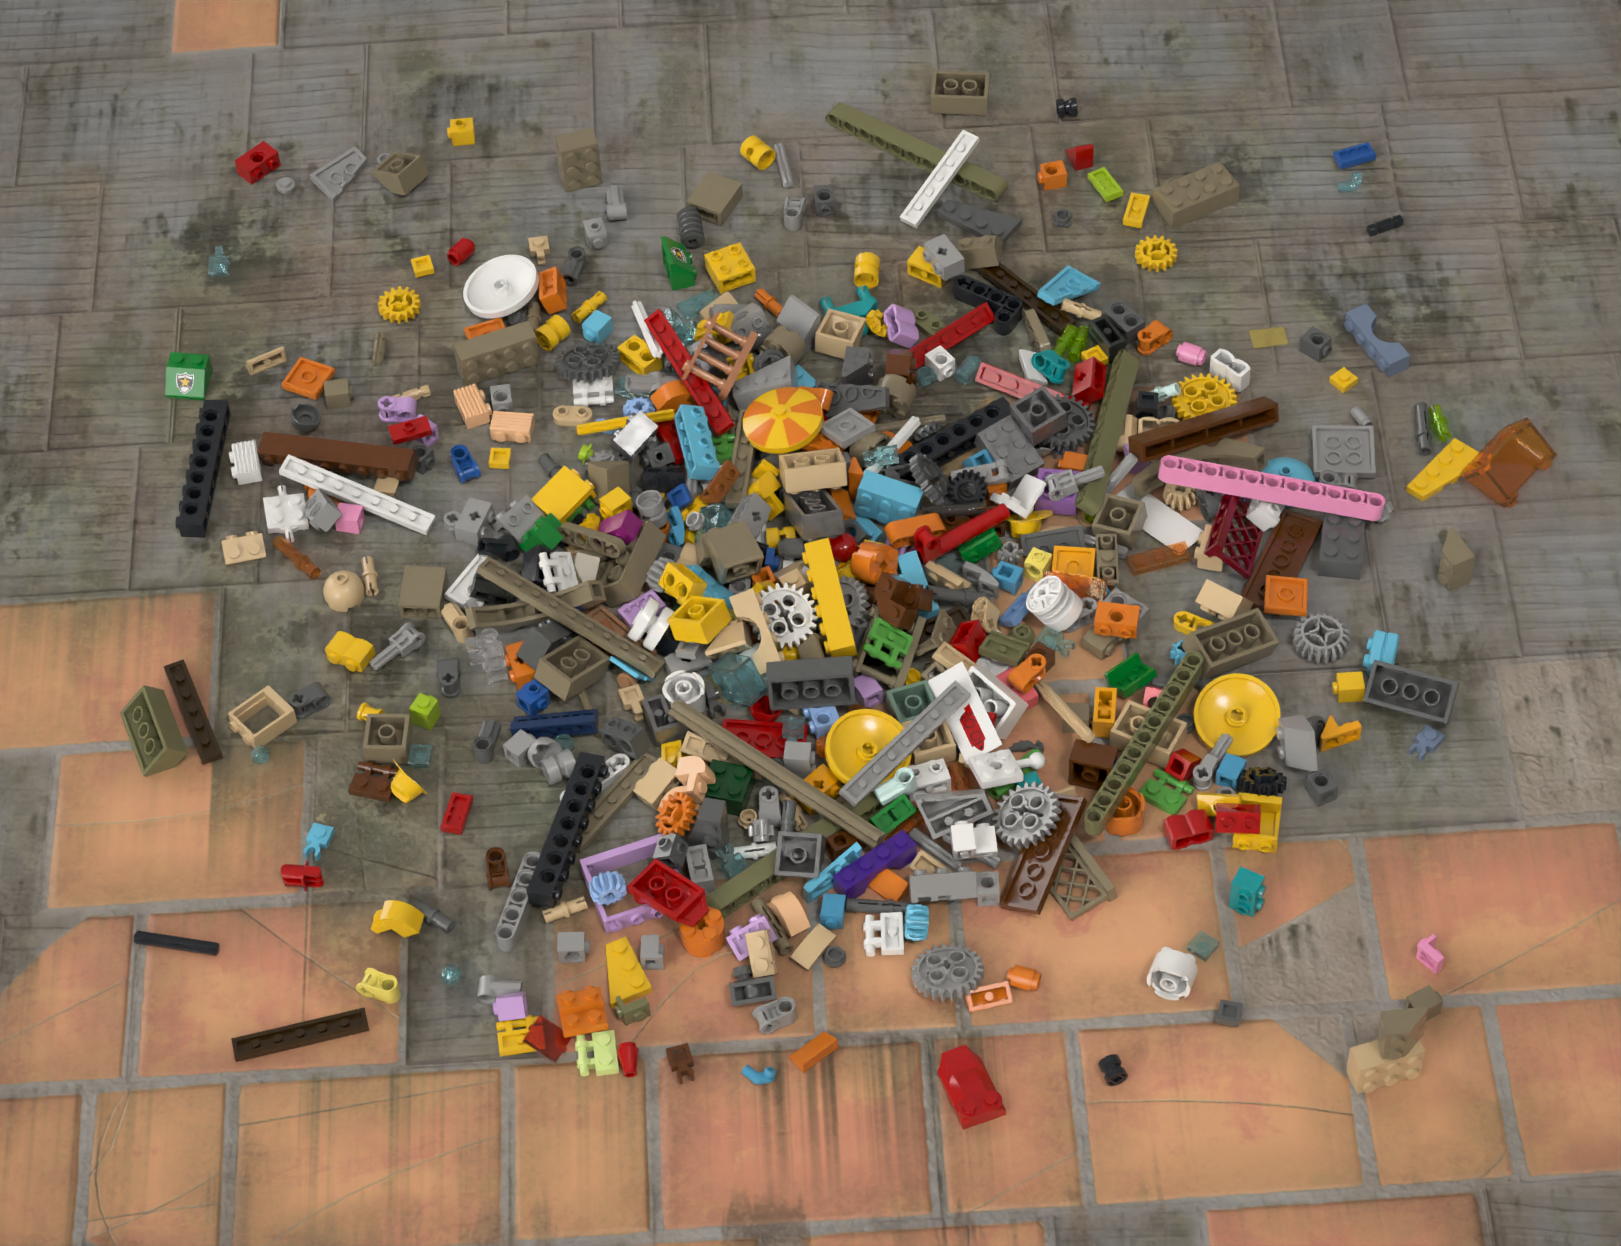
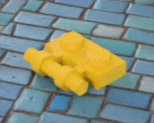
[496,1015,545,1057]

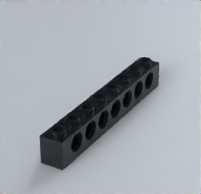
[878,397,1011,482]
[176,400,231,538]
[527,752,609,908]

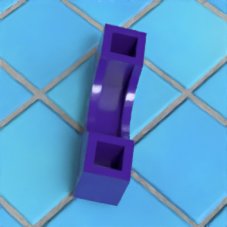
[833,830,917,903]

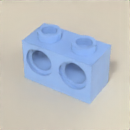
[802,706,839,740]

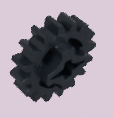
[1239,767,1287,796]

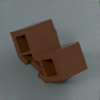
[885,349,918,386]
[874,571,919,630]

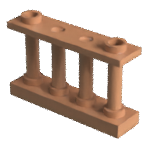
[681,312,759,401]

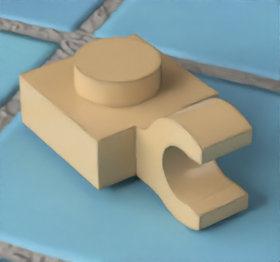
[528,236,550,266]
[618,684,644,722]

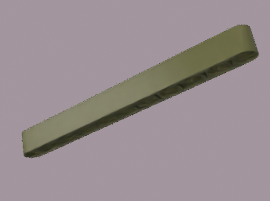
[826,102,1008,202]
[1074,349,1140,517]
[1084,651,1203,836]
[706,792,897,919]

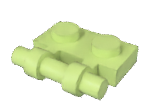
[575,1030,619,1077]

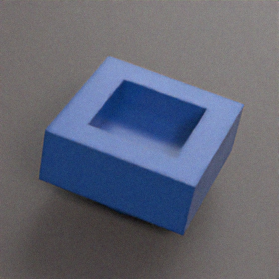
[666,483,694,511]
[765,547,780,573]

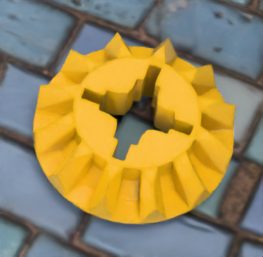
[866,309,888,337]

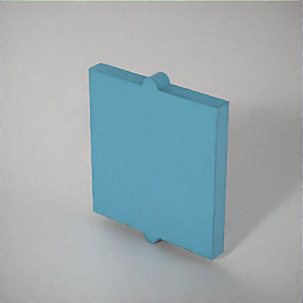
[609,656,655,681]

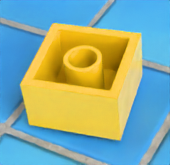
[667,595,732,644]

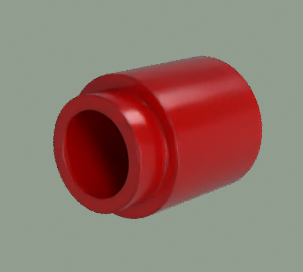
[447,238,475,266]

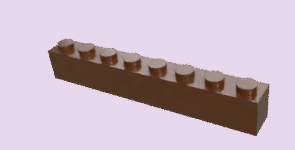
[1128,396,1279,463]
[257,432,419,481]

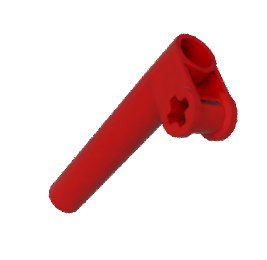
[914,503,1010,565]

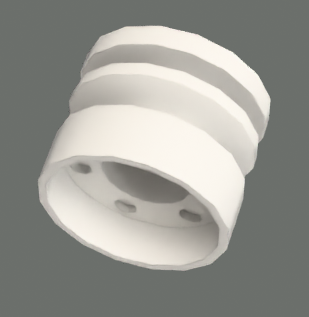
[1026,576,1083,632]

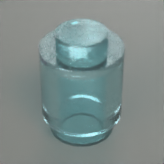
[954,355,981,385]

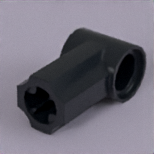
[477,534,520,562]

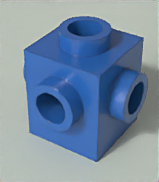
[516,678,551,715]

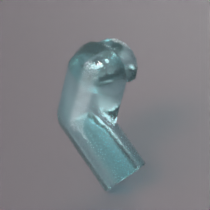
[1337,172,1363,192]

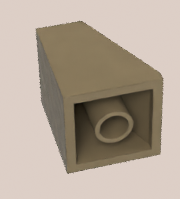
[704,521,764,585]

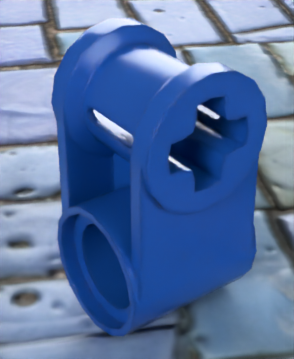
[450,445,481,484]

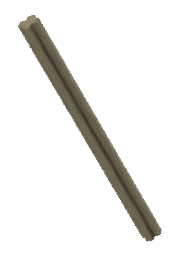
[668,699,886,849]

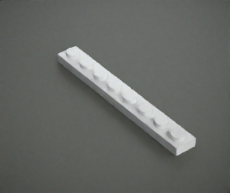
[279,454,436,536]

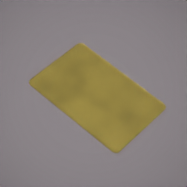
[1249,326,1288,348]

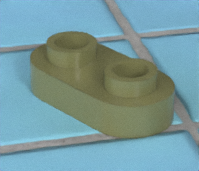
[914,309,946,337]

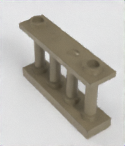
[852,604,926,690]

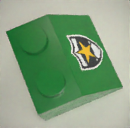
[661,236,697,291]
[165,352,213,400]

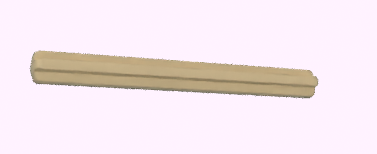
[1033,679,1095,743]

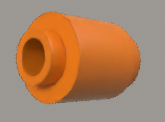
[1007,964,1042,991]

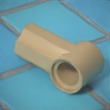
[1117,414,1138,452]
[441,602,474,643]

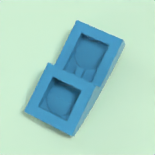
[666,506,685,547]

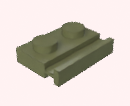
[978,630,1030,667]

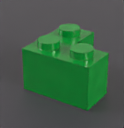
[519,512,563,552]

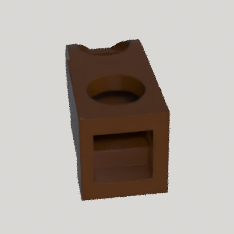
[825,830,867,862]

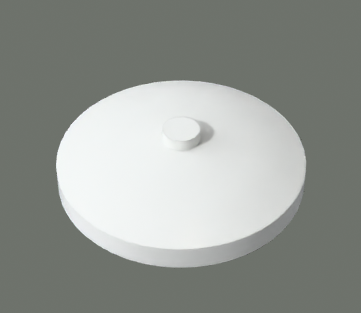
[463,255,539,318]

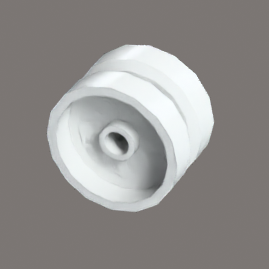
[627,597,675,652]

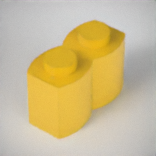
[325,631,375,672]

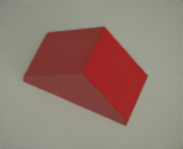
[1065,144,1094,171]

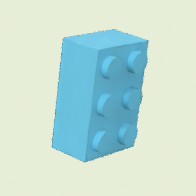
[854,470,924,524]

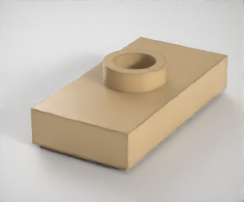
[932,641,978,672]

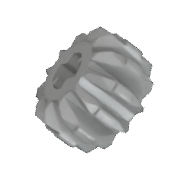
[646,557,675,593]

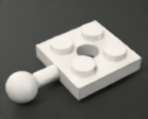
[968,749,1046,789]

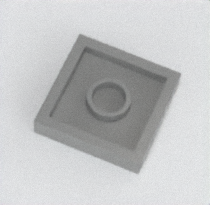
[820,407,876,449]

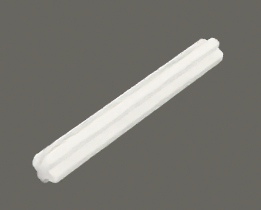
[631,300,664,358]
[863,416,921,474]

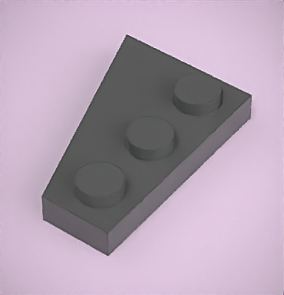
[1020,525,1085,561]

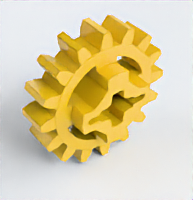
[1135,235,1178,272]
[378,286,421,324]

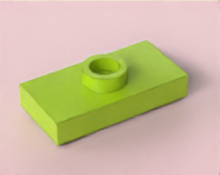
[1088,167,1124,202]

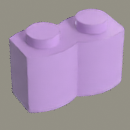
[884,304,919,348]

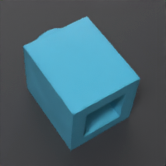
[582,310,613,344]

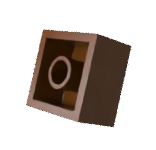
[1068,739,1118,791]

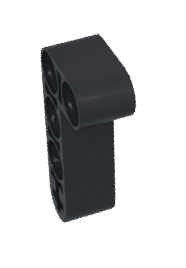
[953,275,1022,336]

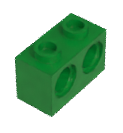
[867,793,917,835]

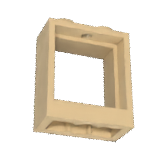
[228,685,297,751]

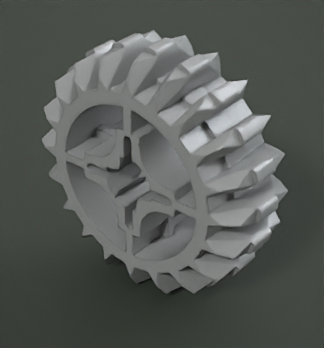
[1293,611,1350,665]

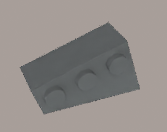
[516,618,576,671]
[684,797,729,859]

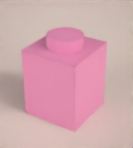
[335,502,365,534]

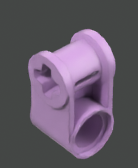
[378,396,417,423]

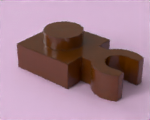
[666,1043,695,1084]

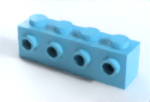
[674,404,720,481]

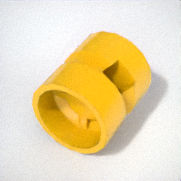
[740,135,776,170]
[854,252,880,289]
[534,315,571,351]
[766,526,796,554]

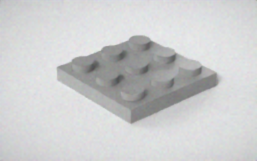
[1311,425,1376,478]

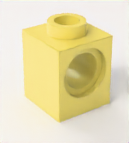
[1024,547,1052,582]

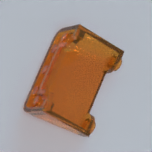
[1460,417,1557,508]

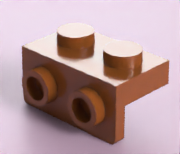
[699,460,741,504]

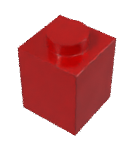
[1164,748,1201,781]

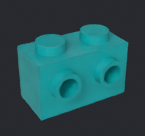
[1229,866,1267,917]

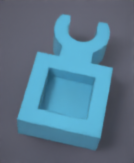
[304,823,335,861]

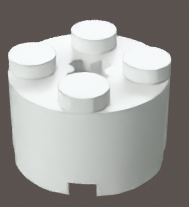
[662,670,706,713]
[1147,947,1198,1001]

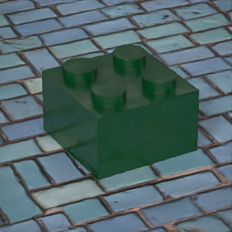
[705,759,755,816]

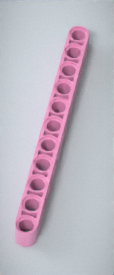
[1158,455,1386,521]

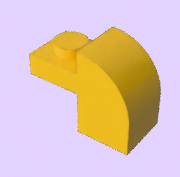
[747,470,785,521]
[371,900,425,938]

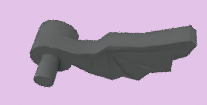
[1009,740,1044,753]

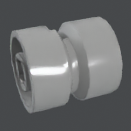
[636,490,668,528]
[540,748,576,785]

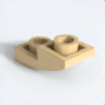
[791,924,837,971]

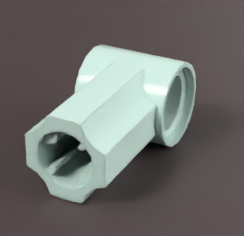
[873,767,918,806]

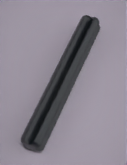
[134,931,220,956]

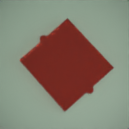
[523,1015,573,1063]

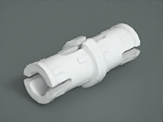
[732,841,777,861]

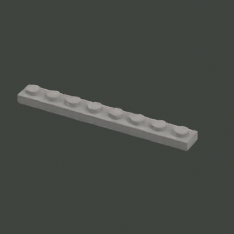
[839,680,971,807]

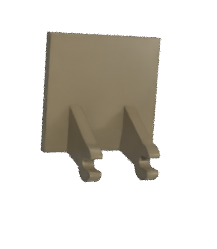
[915,609,957,669]

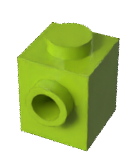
[409,693,441,730]

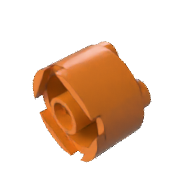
[851,541,899,585]
[1103,787,1145,836]
[679,906,725,958]

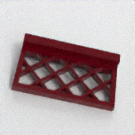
[1204,494,1263,579]

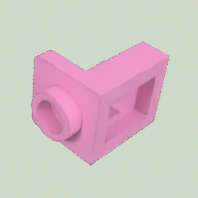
[1416,934,1444,975]

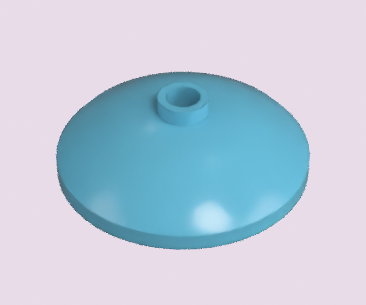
[1261,457,1316,507]

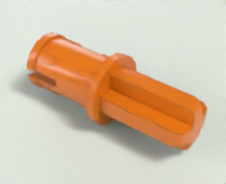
[754,289,783,318]

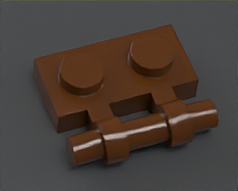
[348,761,399,803]

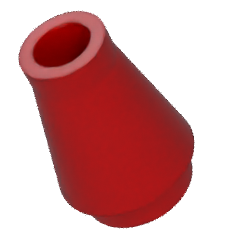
[616,1042,639,1078]

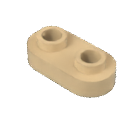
[552,405,593,426]

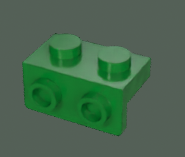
[957,527,1003,564]
[1105,652,1157,698]

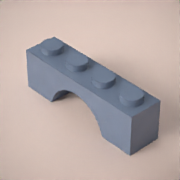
[1344,304,1410,377]

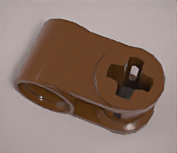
[486,847,511,891]

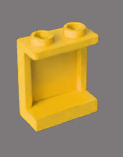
[531,465,597,524]
[1232,792,1282,853]

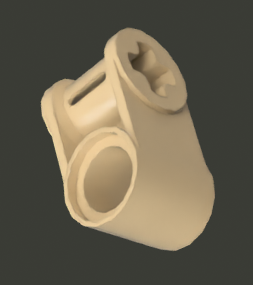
[971,596,1000,633]

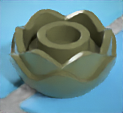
[1009,624,1035,645]

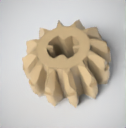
[1163,483,1197,512]

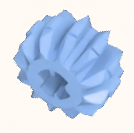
[623,396,656,417]
[589,870,627,906]

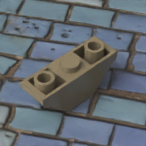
[1096,533,1119,586]

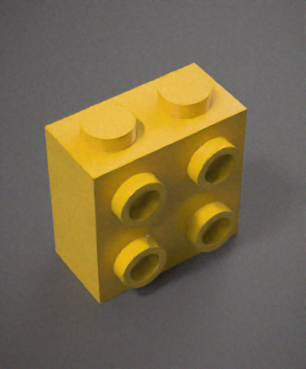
[704,242,756,294]

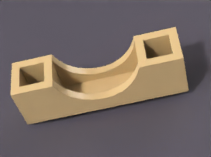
[729,588,786,679]

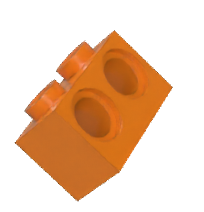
[539,266,567,315]

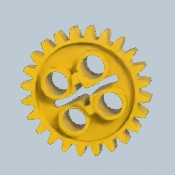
[1171,373,1237,420]

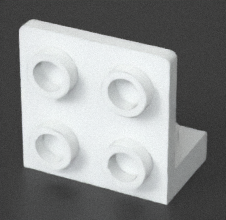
[990,474,1046,519]

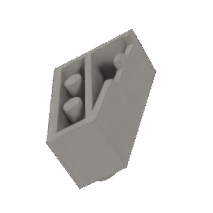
[733,355,798,410]
[915,789,994,840]
[909,866,978,903]

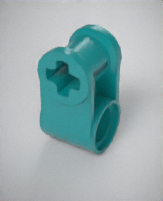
[1031,349,1071,384]

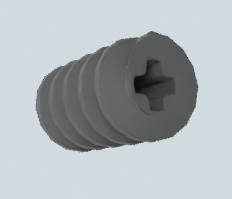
[677,206,705,249]

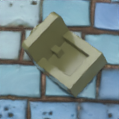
[614,996,651,1026]

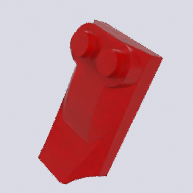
[626,858,709,927]
[937,1045,1006,1130]

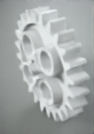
[750,582,818,651]

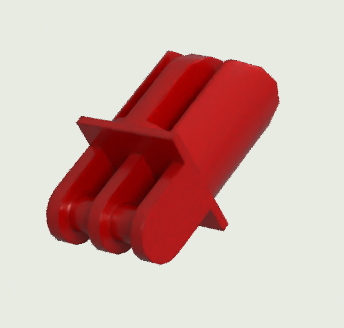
[281,861,324,891]

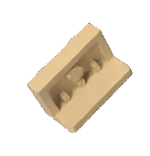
[221,531,267,566]
[925,561,971,590]

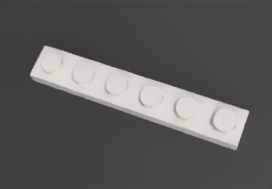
[900,130,980,229]

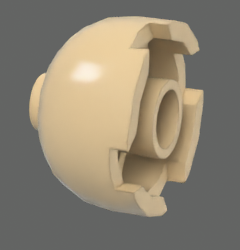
[323,570,366,612]

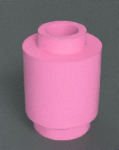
[1176,342,1207,366]

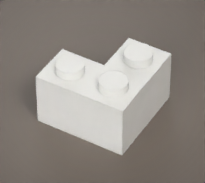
[950,821,998,860]

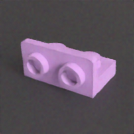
[617,589,666,629]
[726,914,778,961]

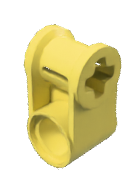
[356,968,401,1004]

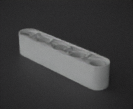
[495,851,540,952]

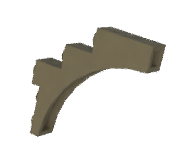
[1132,437,1268,498]
[465,580,606,633]

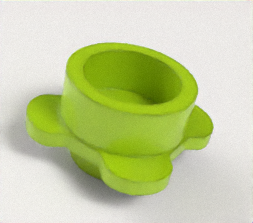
[577,443,594,466]

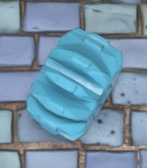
[904,904,929,941]

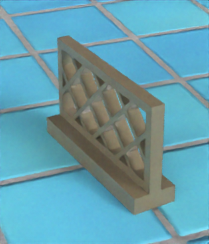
[1050,833,1117,921]

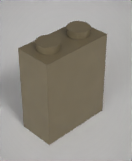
[687,171,743,227]
[398,565,448,619]

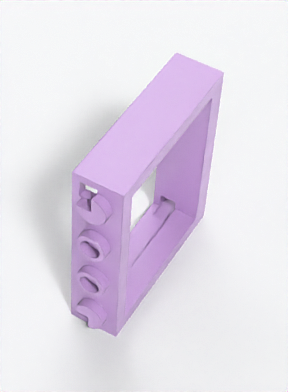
[579,834,679,934]

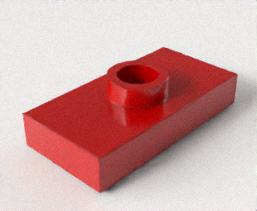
[388,416,432,445]
[441,792,474,835]

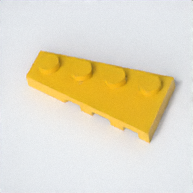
[1406,438,1488,502]

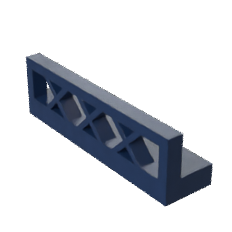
[510,709,599,739]

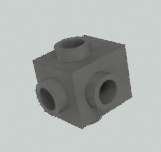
[641,441,675,467]
[652,833,689,869]

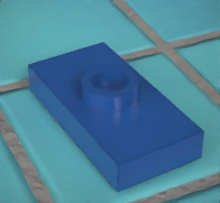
[1333,142,1376,169]

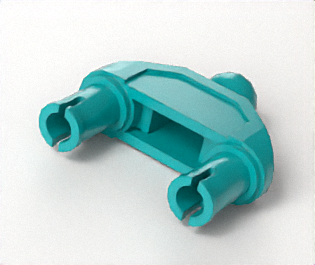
[819,285,879,337]

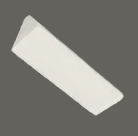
[1019,349,1048,385]

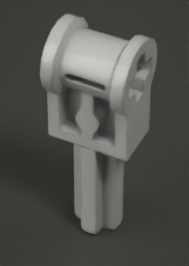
[1044,465,1105,501]
[369,622,426,670]
[1193,733,1233,791]

